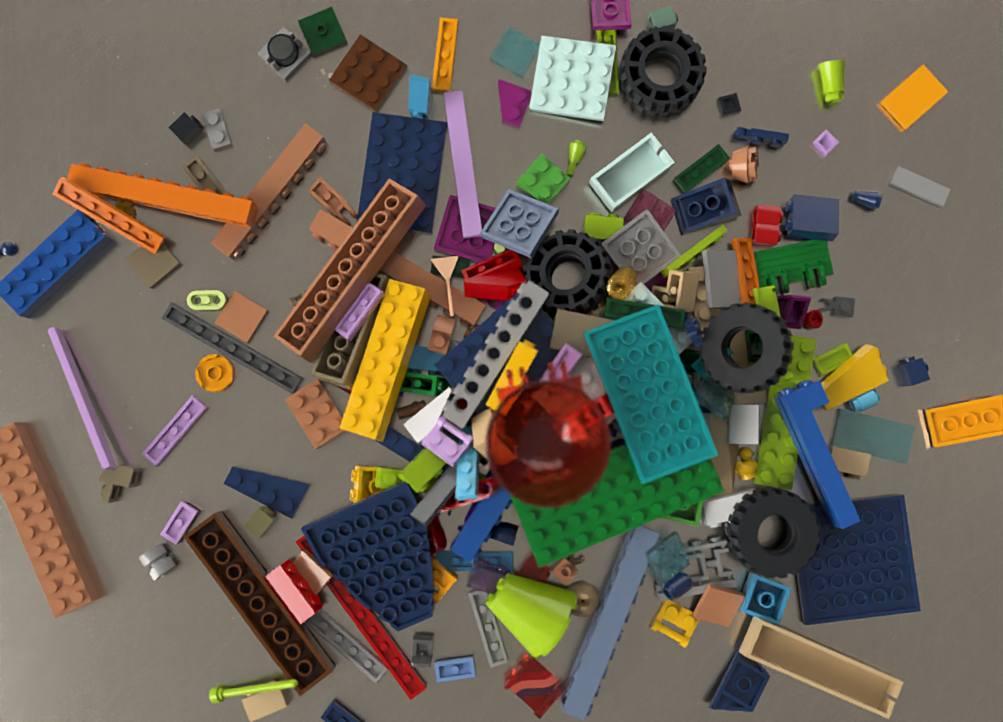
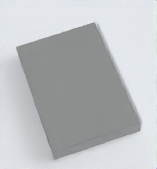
[702,250,742,308]

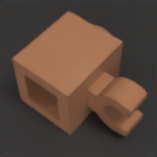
[550,552,585,586]

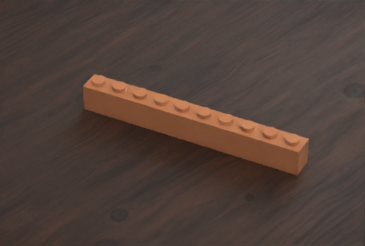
[308,209,486,327]

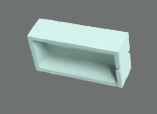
[589,132,675,213]

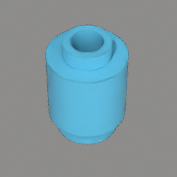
[848,389,880,412]

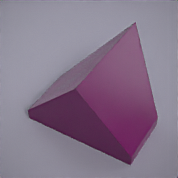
[776,295,811,329]

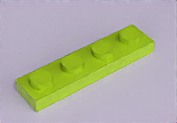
[660,224,727,277]

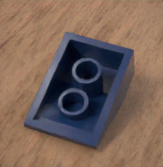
[671,177,742,234]

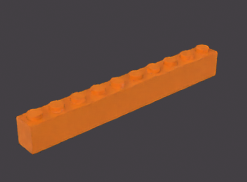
[67,163,258,228]

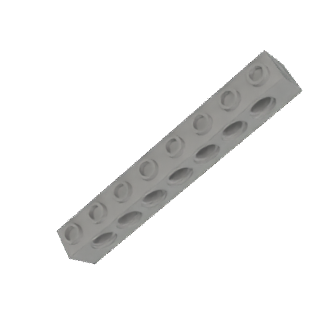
[442,281,549,429]

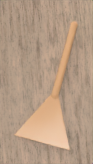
[430,256,459,316]

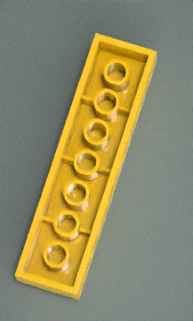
[340,279,432,442]

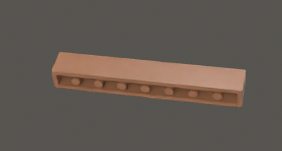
[211,123,326,260]

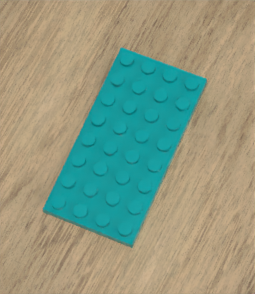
[583,304,718,484]

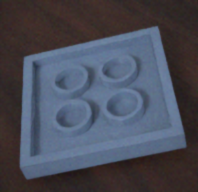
[480,189,559,258]

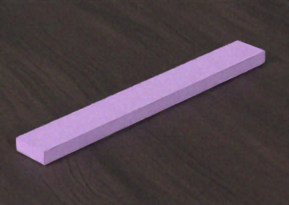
[444,90,482,239]
[48,327,117,471]

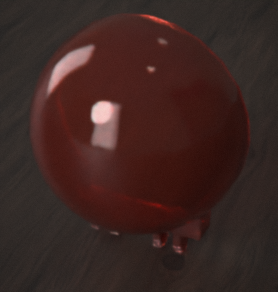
[485,360,611,508]

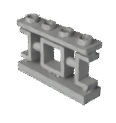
[651,536,737,602]

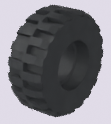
[619,26,707,116]
[524,229,613,317]
[699,303,794,393]
[726,487,820,579]

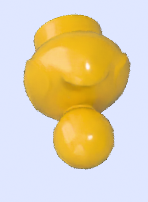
[734,447,758,480]

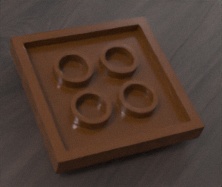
[329,34,407,113]

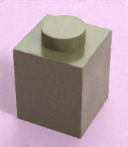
[244,506,278,538]

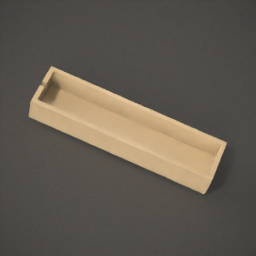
[739,616,904,719]

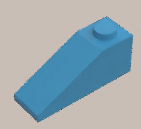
[408,74,433,119]

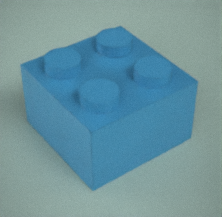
[739,571,792,625]

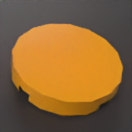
[195,354,235,393]

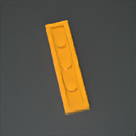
[432,17,459,93]

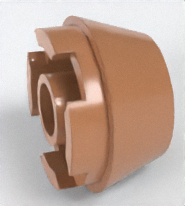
[729,145,759,184]

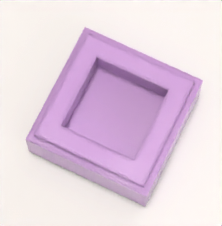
[812,129,840,157]

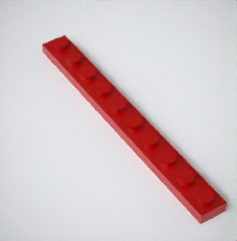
[296,536,427,700]

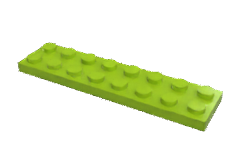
[752,335,816,490]

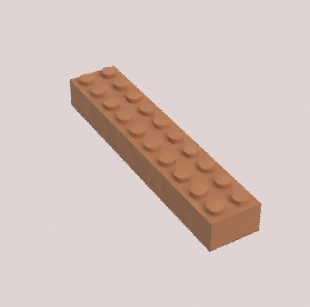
[273,178,426,363]
[0,422,100,618]

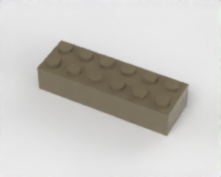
[311,273,389,390]

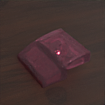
[623,189,676,231]

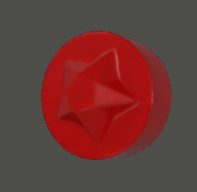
[804,310,823,329]

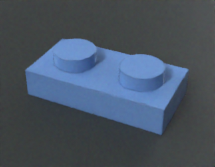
[434,656,476,683]

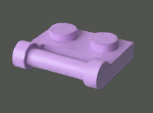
[421,416,473,467]

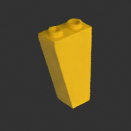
[486,340,537,414]
[820,344,889,411]

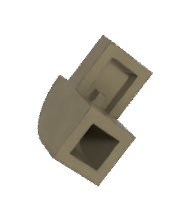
[99,465,140,503]

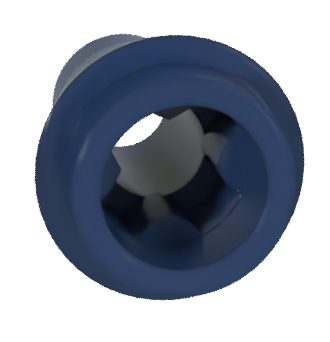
[852,190,883,209]

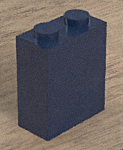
[785,194,839,242]

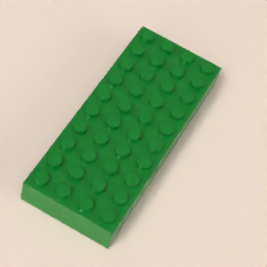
[508,443,724,568]

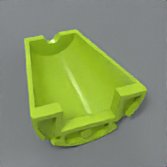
[485,573,577,659]

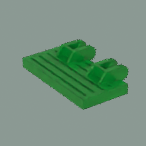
[754,240,834,295]

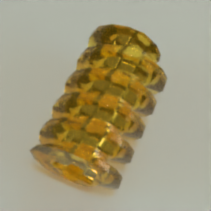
[607,266,637,300]

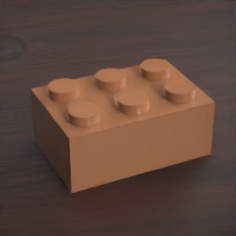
[284,379,346,449]

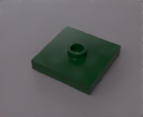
[298,7,347,57]

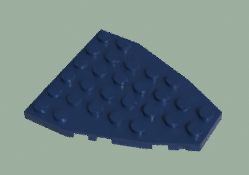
[301,481,434,631]

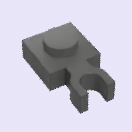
[819,296,855,318]

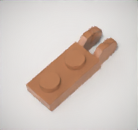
[307,177,358,225]

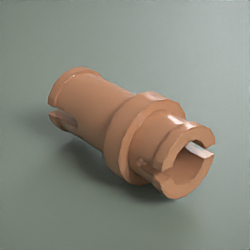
[396,400,426,420]

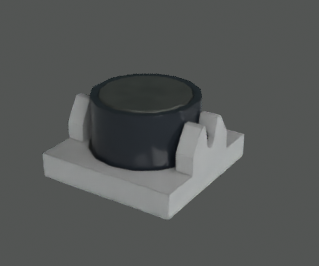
[258,27,311,80]

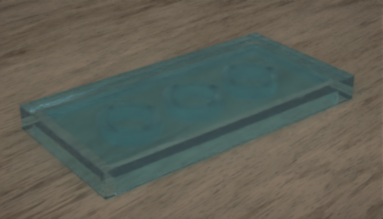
[830,409,915,463]

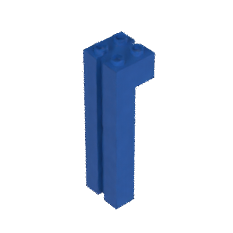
[774,379,861,529]

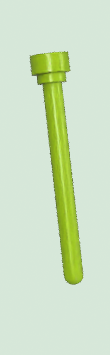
[209,679,298,703]

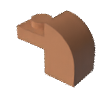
[427,315,457,355]

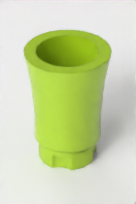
[818,60,845,103]

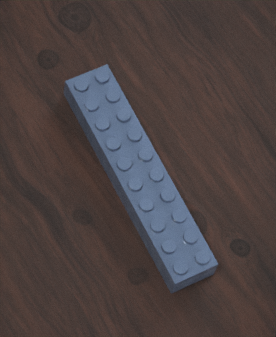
[560,525,661,721]

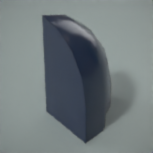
[490,521,519,546]

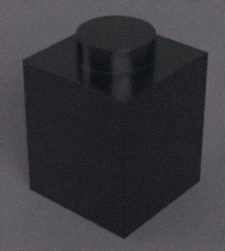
[168,112,203,146]

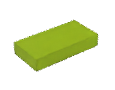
[813,342,853,377]

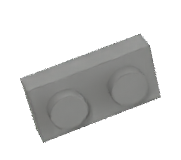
[202,108,232,151]

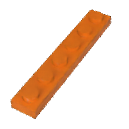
[53,177,166,254]

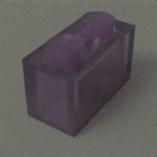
[466,558,511,594]

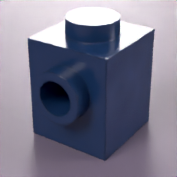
[897,356,930,387]

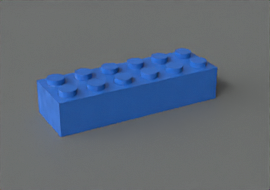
[0,209,112,318]

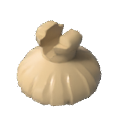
[567,581,600,618]

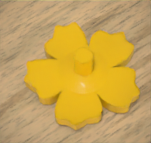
[114,200,136,217]

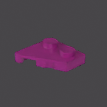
[498,79,532,128]

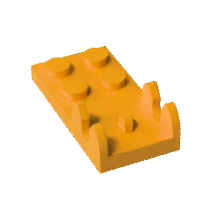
[925,394,1003,448]

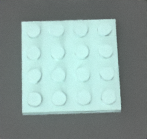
[529,36,616,121]

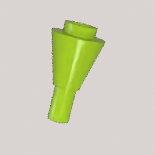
[566,140,588,176]

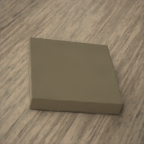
[126,243,181,289]

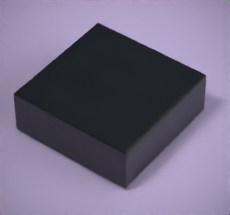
[717,93,742,117]

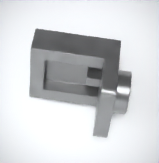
[411,635,433,668]

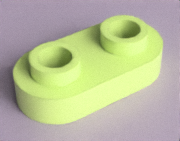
[187,290,227,311]

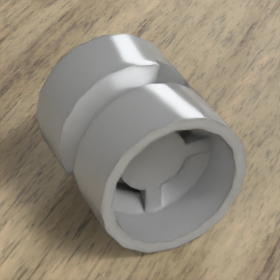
[139,543,176,581]

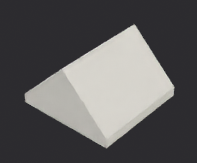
[727,405,760,444]

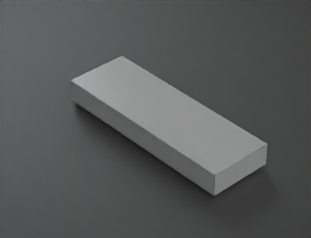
[889,166,951,207]

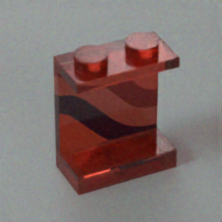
[504,654,566,719]

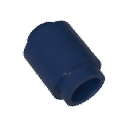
[662,572,692,601]

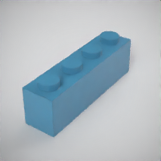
[407,346,445,376]

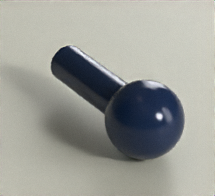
[0,241,18,256]

